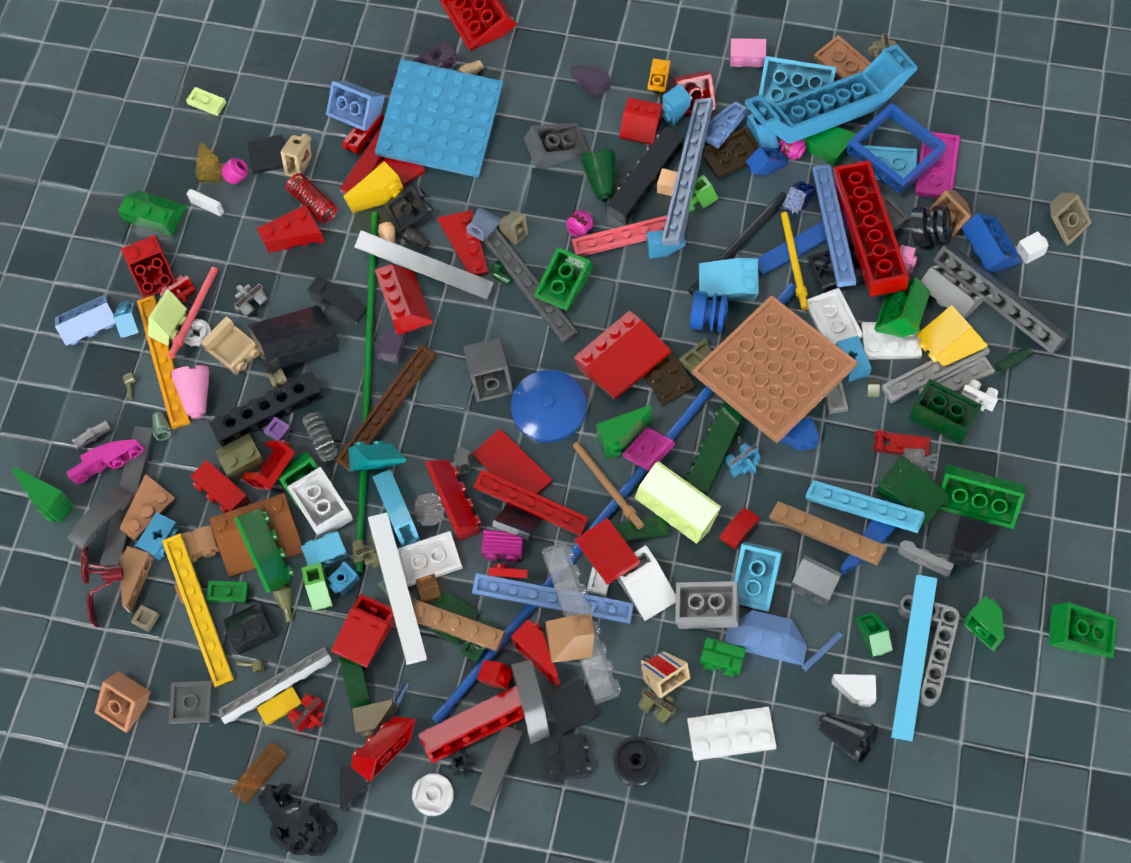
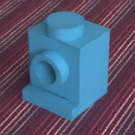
[327,561,360,596]

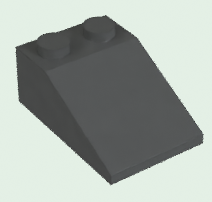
[524,123,589,168]

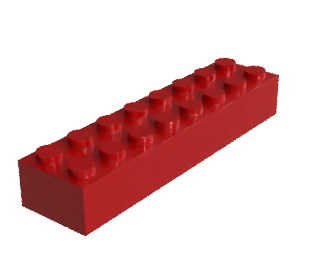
[833,160,909,297]

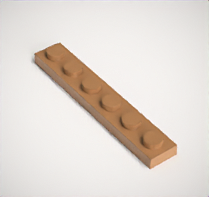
[769,501,886,566]
[390,598,505,652]

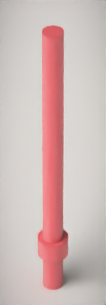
[168,267,218,359]

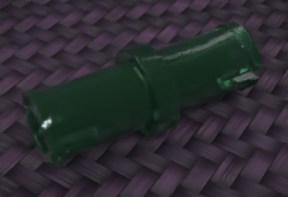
[994,346,1033,373]

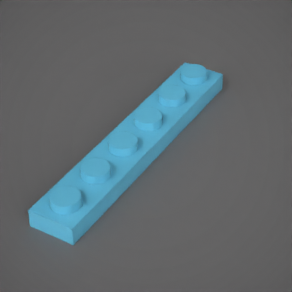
[805,480,925,533]

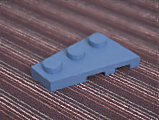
[705,101,748,148]

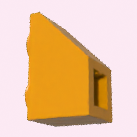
[647,59,670,92]

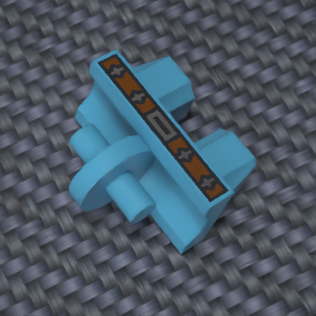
[725,443,761,479]

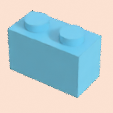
[301,531,349,568]

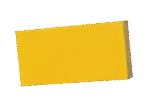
[257,687,303,726]

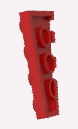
[437,210,488,277]

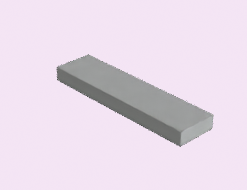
[918,355,995,394]

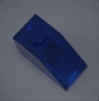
[782,181,816,214]

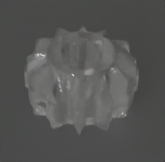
[413,493,444,526]

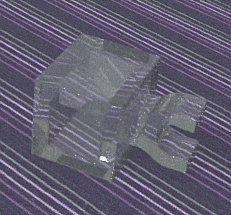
[902,449,938,471]

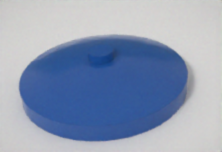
[511,370,587,443]

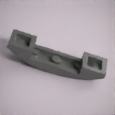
[67,487,135,550]
[511,659,550,744]

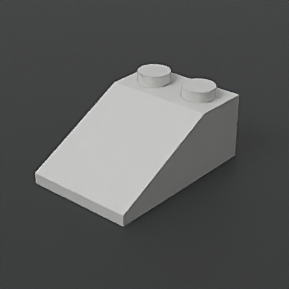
[287,467,353,539]

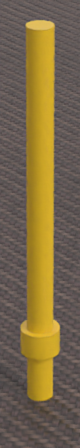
[781,212,809,310]

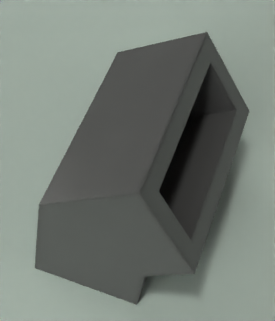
[454,446,473,475]

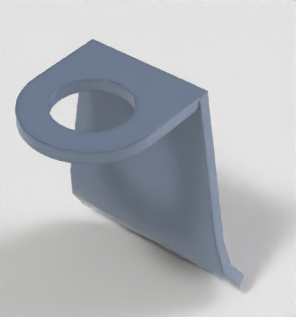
[467,207,501,241]

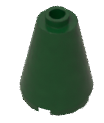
[580,149,616,202]

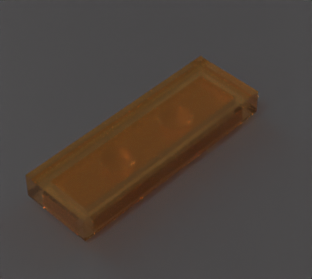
[230,741,287,804]

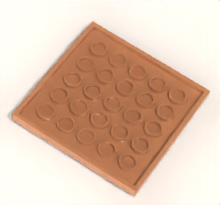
[692,295,857,443]

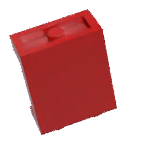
[241,440,295,490]

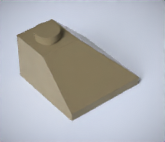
[1050,192,1092,246]

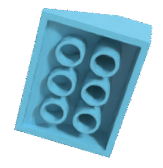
[759,56,836,105]

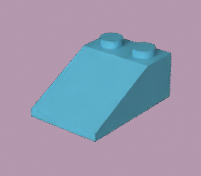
[699,258,759,301]
[734,542,783,612]

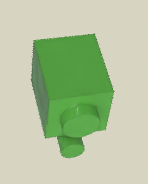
[689,175,718,212]

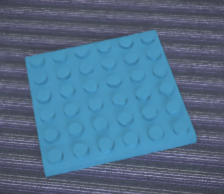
[375,59,503,178]

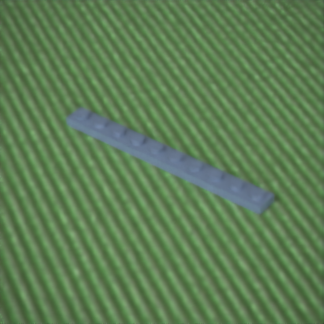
[661,98,714,246]

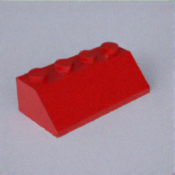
[375,264,433,335]
[425,460,482,542]

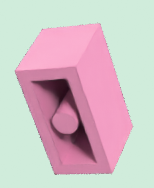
[730,38,766,68]

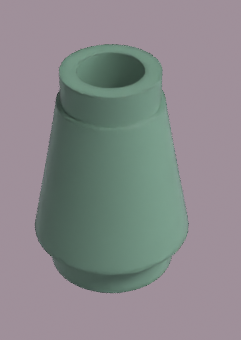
[152,412,172,441]

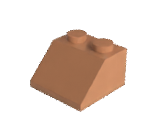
[95,671,150,733]

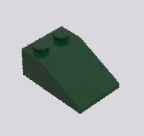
[876,455,948,527]

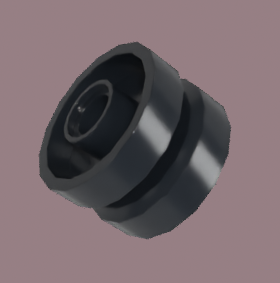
[613,736,660,788]

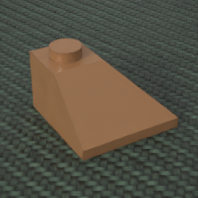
[929,190,972,239]
[545,614,594,663]

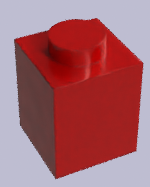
[477,660,513,689]

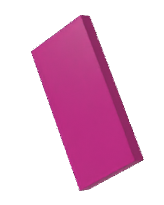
[914,132,960,198]

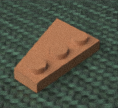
[120,474,175,542]

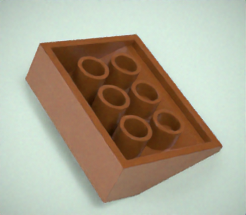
[209,493,303,578]

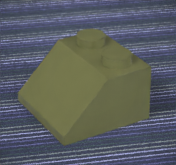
[215,433,265,483]

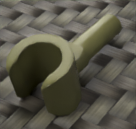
[123,372,136,400]
[236,659,264,673]

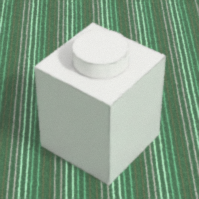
[1016,232,1049,264]

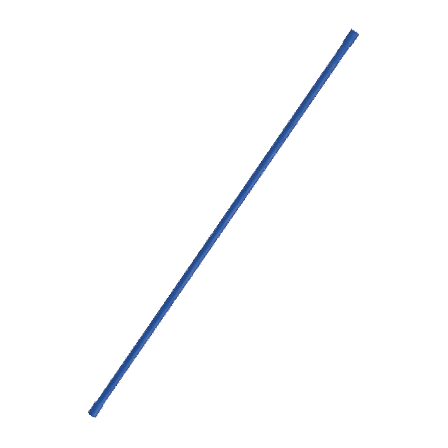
[431,283,797,725]

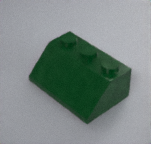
[908,379,982,445]

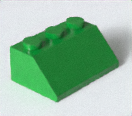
[118,190,187,236]
[874,277,930,338]

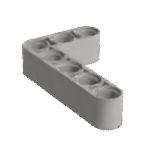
[898,595,959,706]

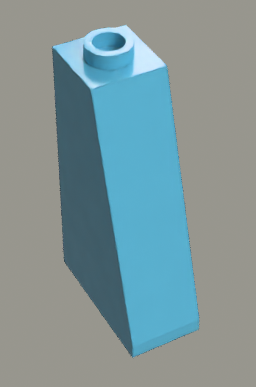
[373,469,420,547]

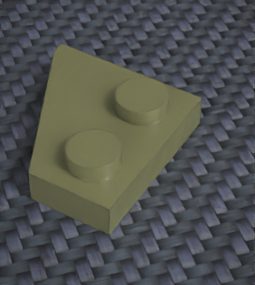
[679,338,712,373]

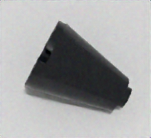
[817,712,879,763]

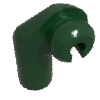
[491,260,512,286]

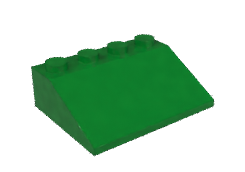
[234,508,294,593]

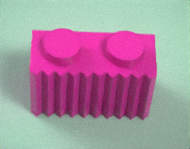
[481,530,524,562]

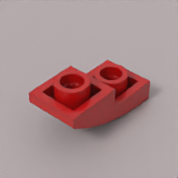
[719,508,760,549]

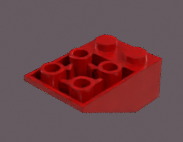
[121,235,175,299]
[331,594,395,668]

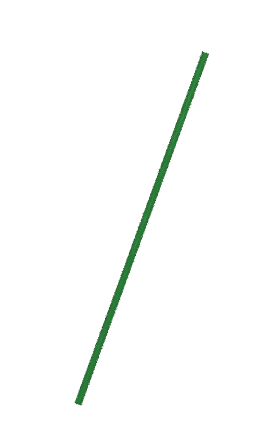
[355,212,378,574]

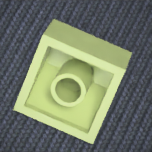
[148,290,187,346]

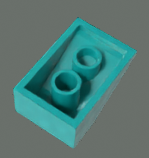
[348,441,406,471]

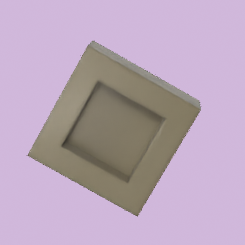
[131,605,160,632]

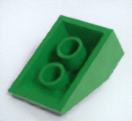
[534,247,594,311]
[596,404,652,459]
[12,467,74,523]
[1048,602,1117,658]

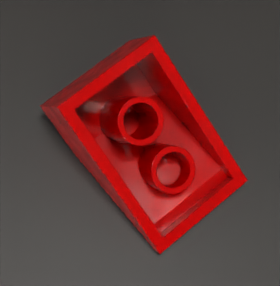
[511,620,560,688]

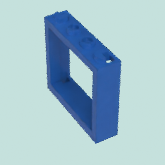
[846,103,947,195]

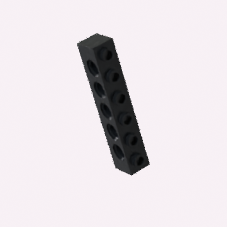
[209,372,324,447]

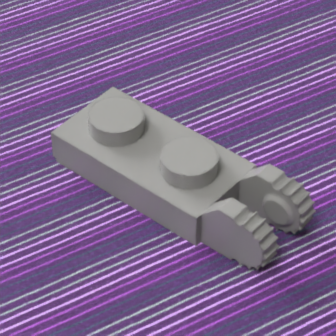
[898,540,954,577]

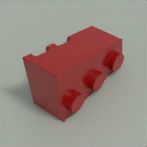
[257,205,325,253]

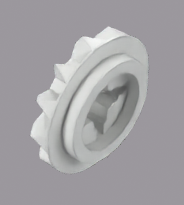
[185,319,211,347]

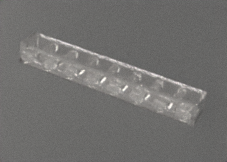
[541,542,621,705]

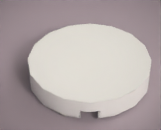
[412,774,454,816]

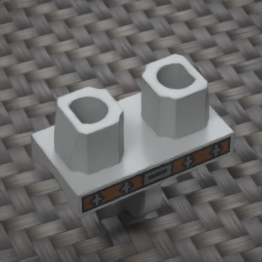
[234,283,267,317]

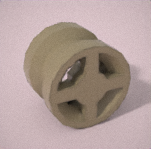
[268,368,288,390]

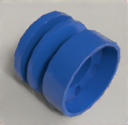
[690,290,728,333]

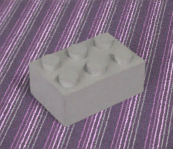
[675,581,739,629]

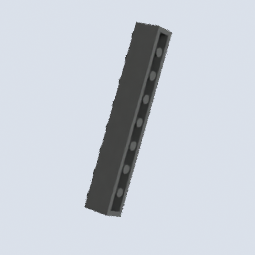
[933,244,1069,354]

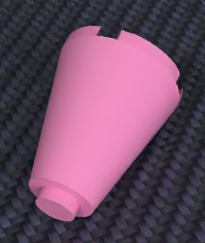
[171,365,210,419]

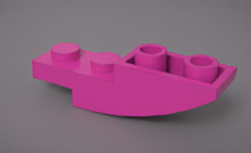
[66,440,146,485]

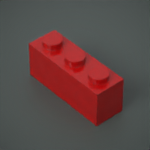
[190,460,251,513]

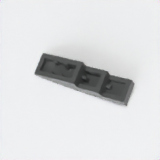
[470,726,522,812]

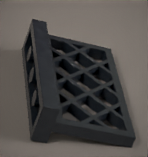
[807,244,866,295]

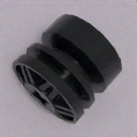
[910,205,952,247]

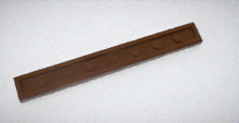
[335,344,437,472]

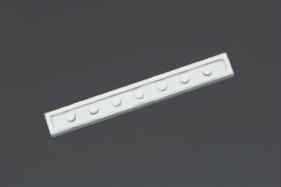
[368,513,427,665]

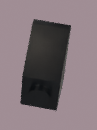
[340,766,371,812]

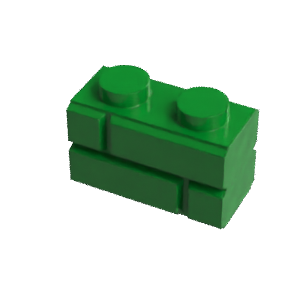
[700,637,746,677]

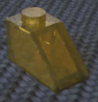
[195,143,223,183]

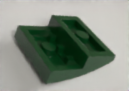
[423,591,479,646]

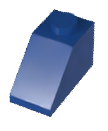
[746,147,789,176]
[779,417,820,451]

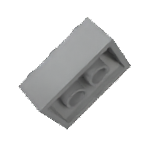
[921,265,984,318]

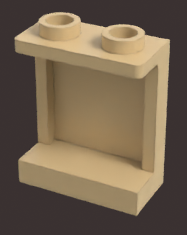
[201,316,259,375]

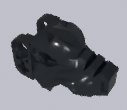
[257,782,338,856]

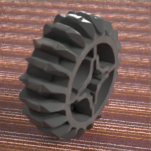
[303,411,339,463]

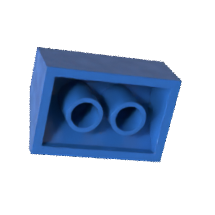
[962,213,1023,273]

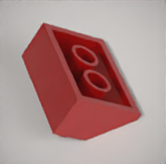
[351,717,416,782]

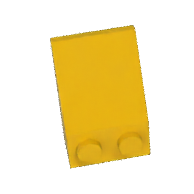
[343,161,404,213]

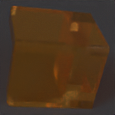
[415,574,441,604]

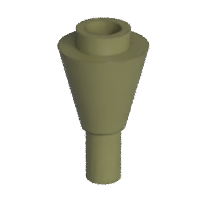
[272,585,294,623]

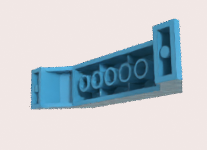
[745,44,918,144]

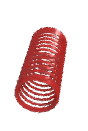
[286,173,337,223]

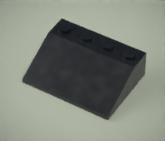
[247,305,339,372]

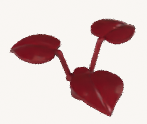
[78,544,124,628]

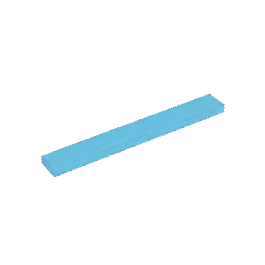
[891,575,937,742]

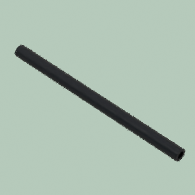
[688,192,788,296]

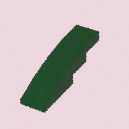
[586,517,670,544]

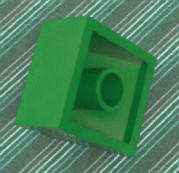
[278,451,318,509]
[962,596,1004,652]

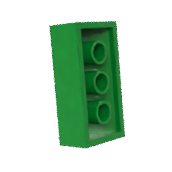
[939,464,1025,529]

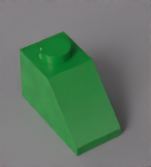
[855,612,892,657]

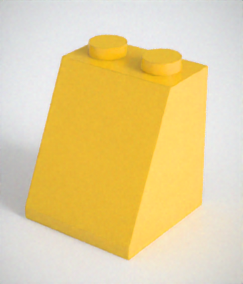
[916,305,987,366]

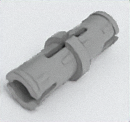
[72,420,111,450]

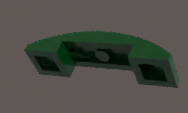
[339,656,371,714]

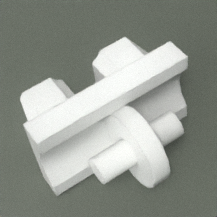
[962,379,998,411]

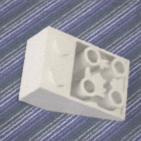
[617,545,676,621]

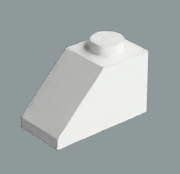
[832,674,876,707]

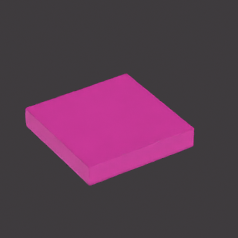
[622,427,675,472]

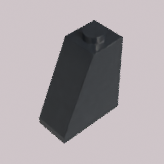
[948,515,1000,567]

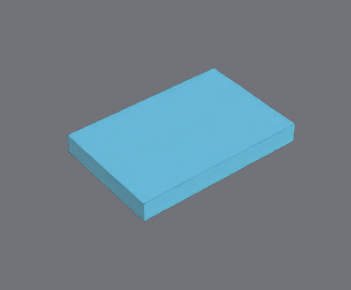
[863,145,917,183]

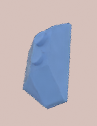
[724,610,807,666]

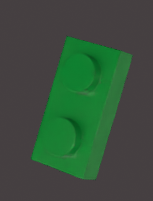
[206,581,249,604]

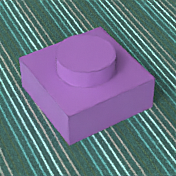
[264,417,291,441]

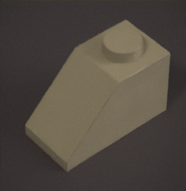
[499,212,528,245]
[352,699,398,738]

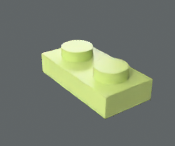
[186,87,226,116]

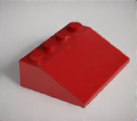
[440,0,517,51]
[574,311,671,400]

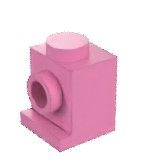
[900,245,917,276]

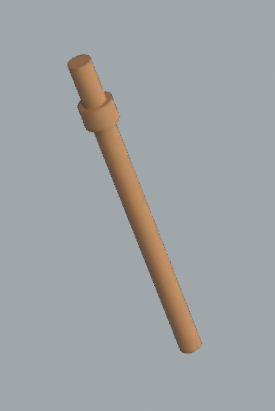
[573,442,644,529]

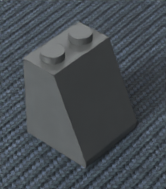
[463,338,513,403]

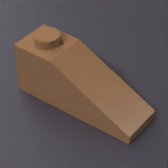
[120,546,154,613]

